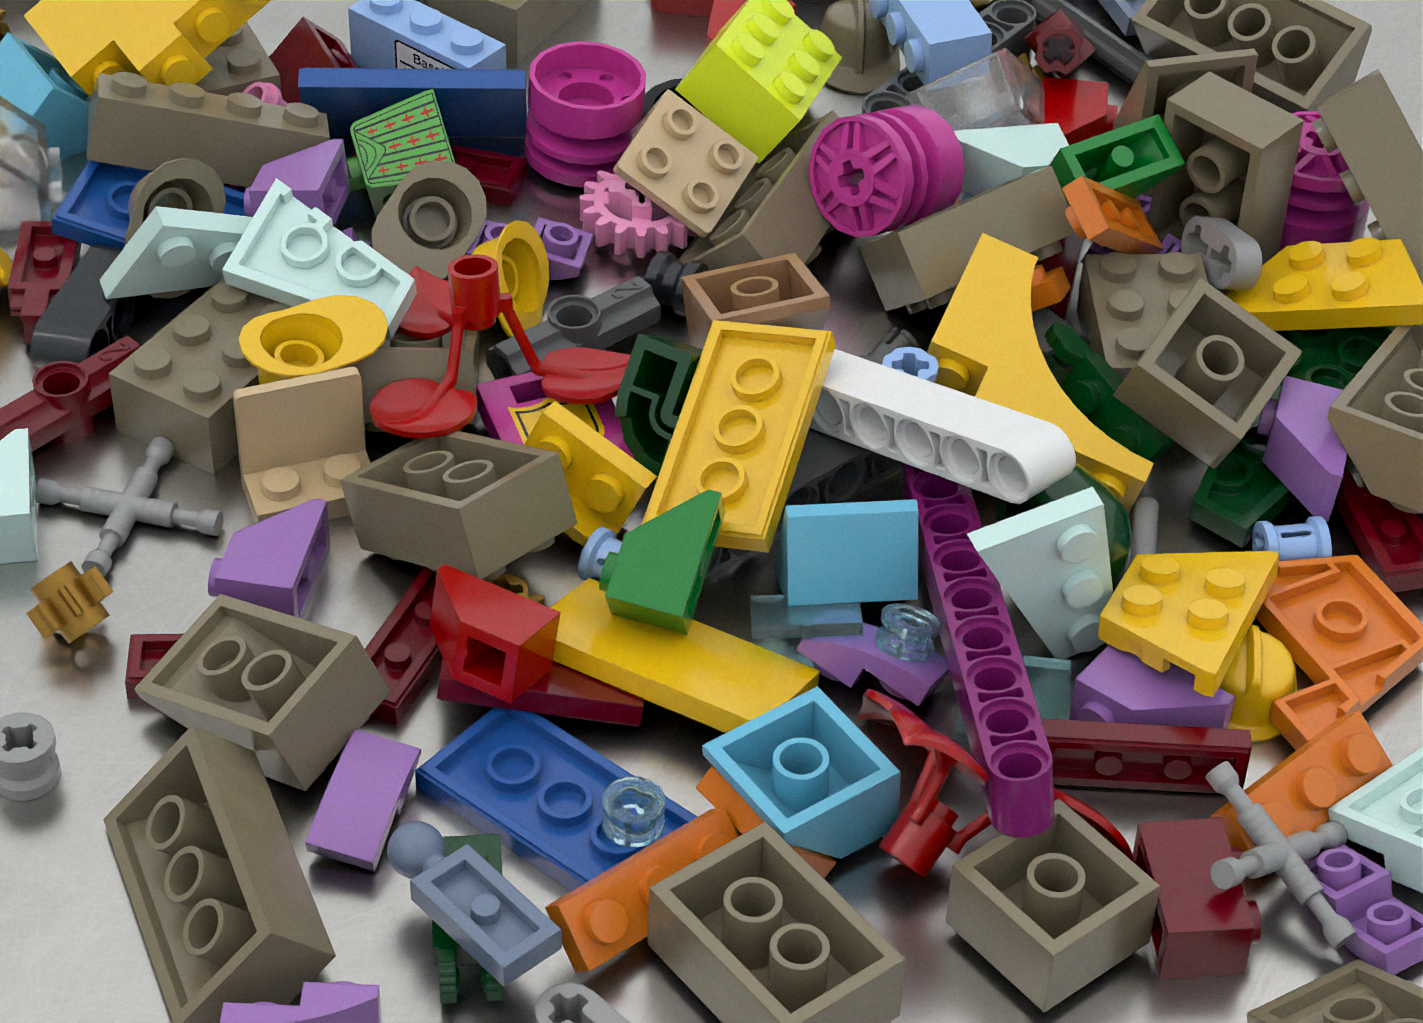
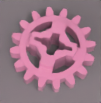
[580,170,698,258]

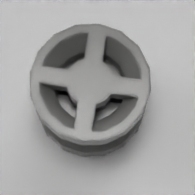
[0,712,61,801]

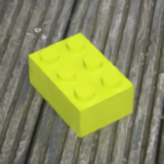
[675,0,843,164]

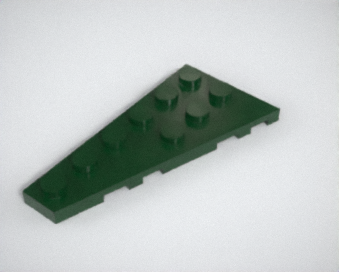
[1190,326,1397,548]

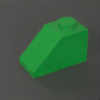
[1049,114,1185,206]
[599,489,725,635]

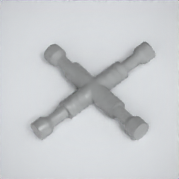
[35,437,223,578]
[1205,761,1357,949]

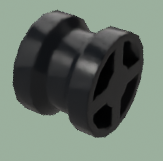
[644,250,709,318]

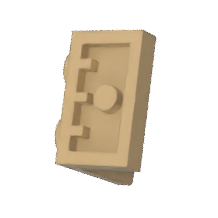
[614,89,759,238]
[233,367,371,523]

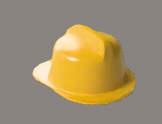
[471,220,549,338]
[238,295,388,385]
[1219,625,1297,742]

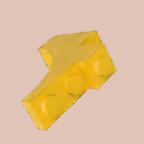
[23,0,271,97]
[927,233,1154,514]

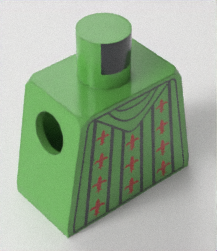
[346,89,455,217]

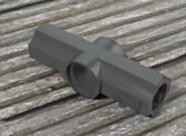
[486,276,661,380]

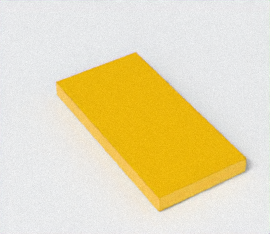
[641,320,836,553]
[550,578,821,733]

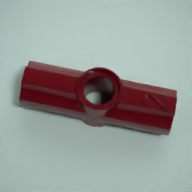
[1023,8,1096,78]
[0,335,141,452]

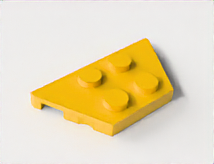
[1225,237,1423,331]
[1098,551,1280,698]

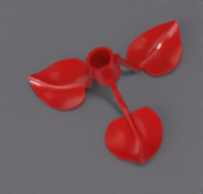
[369,254,631,438]
[858,689,1133,879]

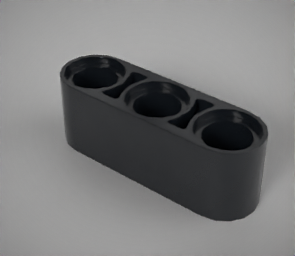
[30,243,151,368]

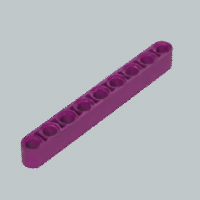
[902,462,1055,837]

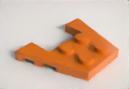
[1255,555,1423,750]

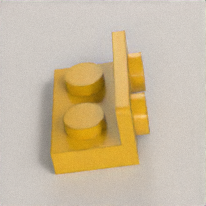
[524,401,657,547]

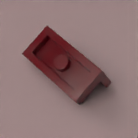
[269,17,359,103]

